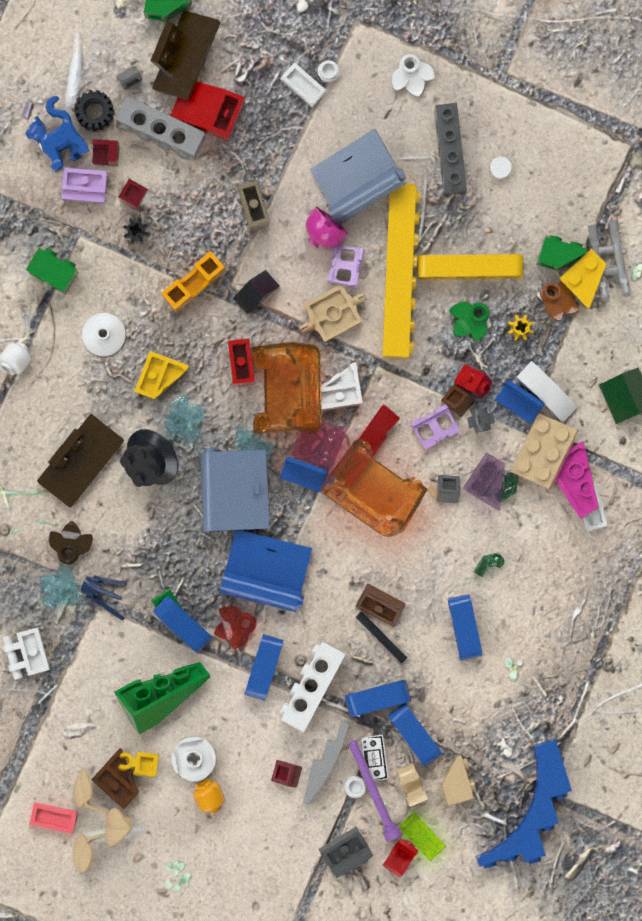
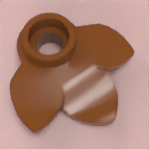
[540,282,579,321]

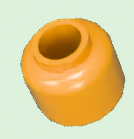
[193,779,225,814]

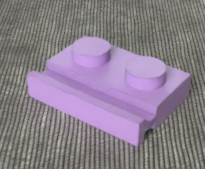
[61,168,108,204]

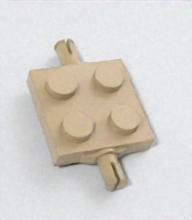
[299,284,368,343]

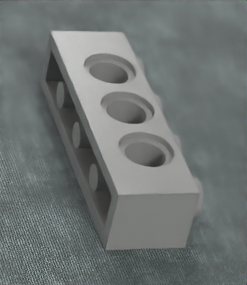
[116,96,206,160]

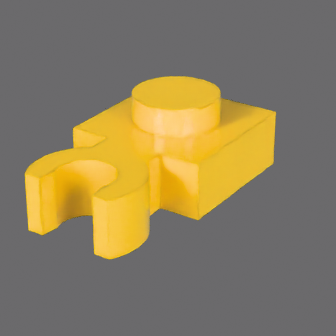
[118,752,159,778]

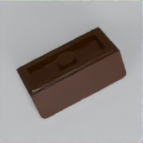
[355,584,406,627]

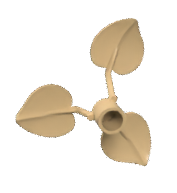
[73,768,132,874]

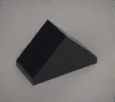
[233,270,280,315]

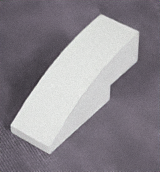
[515,361,577,423]

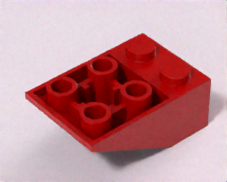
[170,82,245,142]

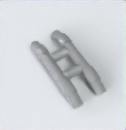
[588,220,631,301]

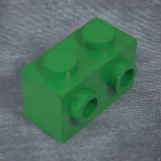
[26,248,79,295]

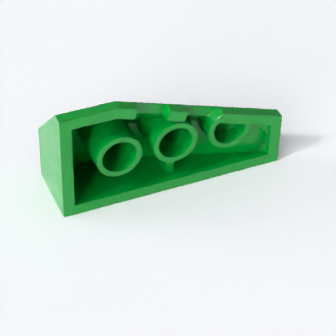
[114,662,211,735]

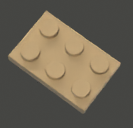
[510,413,579,490]

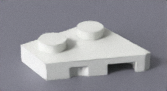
[316,362,363,411]

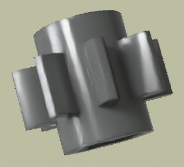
[467,408,495,433]

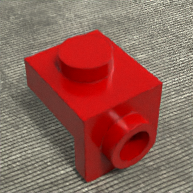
[453,364,492,399]
[382,839,419,878]

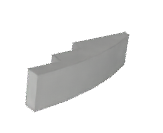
[303,720,350,805]

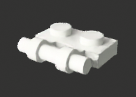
[3,627,50,680]

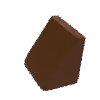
[441,384,474,417]

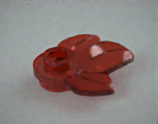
[214,606,257,649]

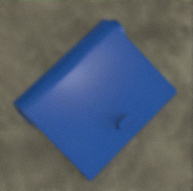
[219,530,312,612]

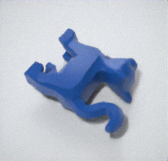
[25,96,89,172]

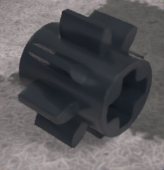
[123,217,150,245]

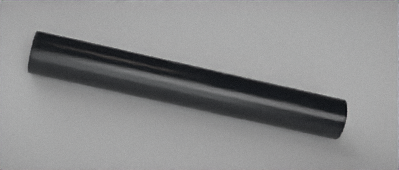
[355,611,408,664]

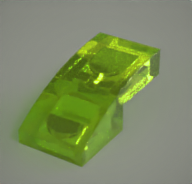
[399,812,446,861]

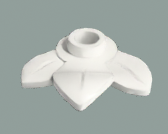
[392,54,434,97]

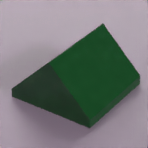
[599,368,642,424]

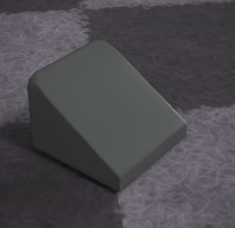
[117,66,142,89]
[437,475,460,503]

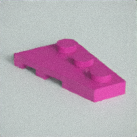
[556,441,600,520]

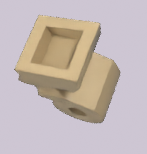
[396,763,428,808]

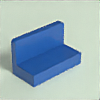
[495,380,545,424]
[280,456,328,493]

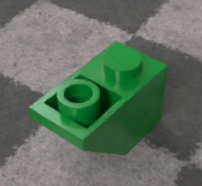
[143,0,192,22]
[536,235,587,271]

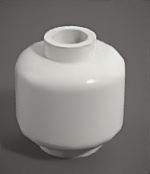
[0,342,31,375]

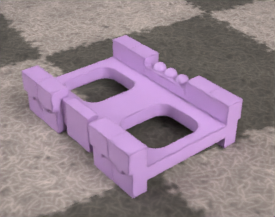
[327,245,364,289]
[410,404,460,450]

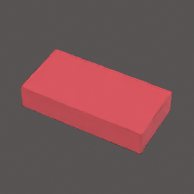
[29,802,78,834]

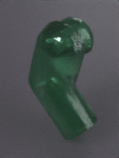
[494,472,518,504]
[473,553,505,577]

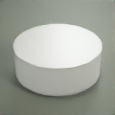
[490,157,512,179]
[344,776,367,798]

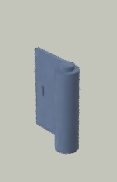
[310,129,407,225]
[200,448,269,532]

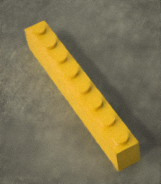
[382,184,420,360]

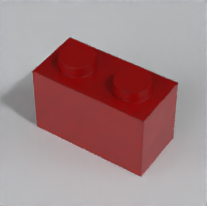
[228,338,255,387]

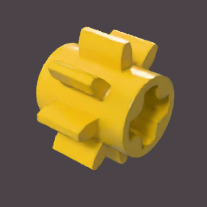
[507,315,534,341]

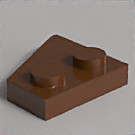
[91,748,139,810]

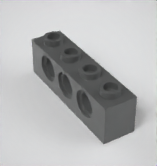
[434,103,467,195]

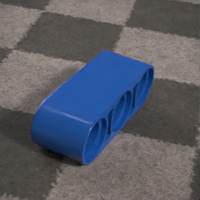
[448,594,482,661]
[153,595,213,654]
[244,634,284,701]
[344,679,411,717]
[388,703,443,767]

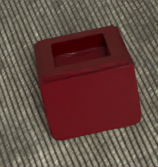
[271,760,302,788]

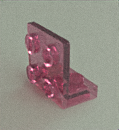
[291,416,347,471]

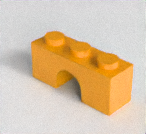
[161,251,226,313]

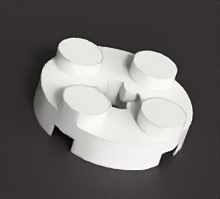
[172,737,216,781]

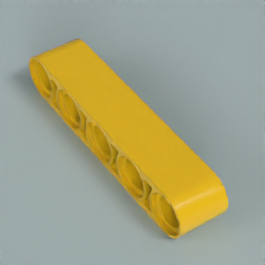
[417,254,524,280]

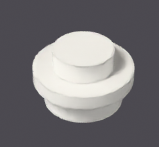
[318,61,339,82]

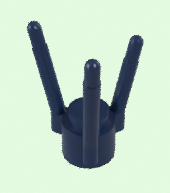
[81,575,127,620]

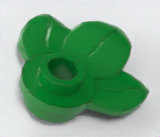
[449,302,490,341]

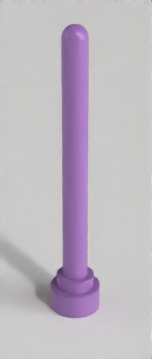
[349,740,402,842]

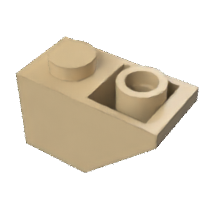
[441,754,476,806]

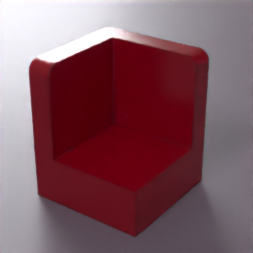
[92,139,120,166]
[118,178,148,212]

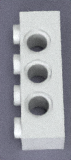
[279,642,345,732]

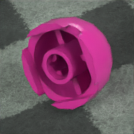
[305,207,348,248]

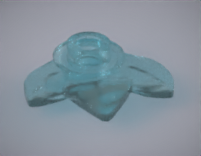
[164,396,205,438]
[40,565,79,607]

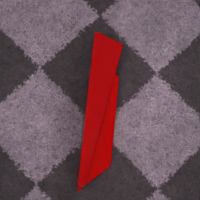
[321,404,400,494]

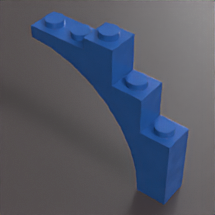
[475,739,572,869]

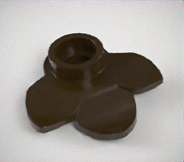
[49,521,93,565]

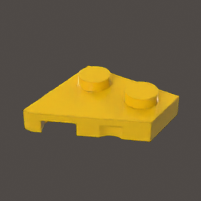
[559,249,607,309]
[134,351,189,400]

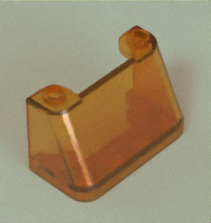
[252,342,322,434]
[320,439,428,537]

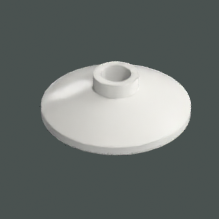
[82,313,126,356]

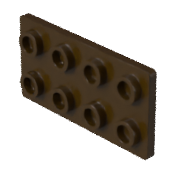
[150,11,220,100]
[37,414,124,508]

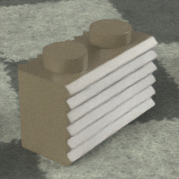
[237,180,270,231]

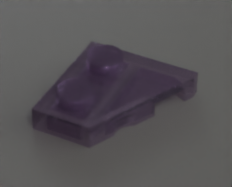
[463,452,506,512]

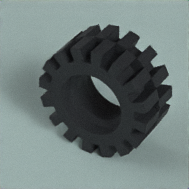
[74,90,115,132]

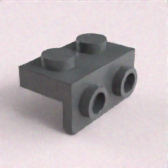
[319,826,373,878]

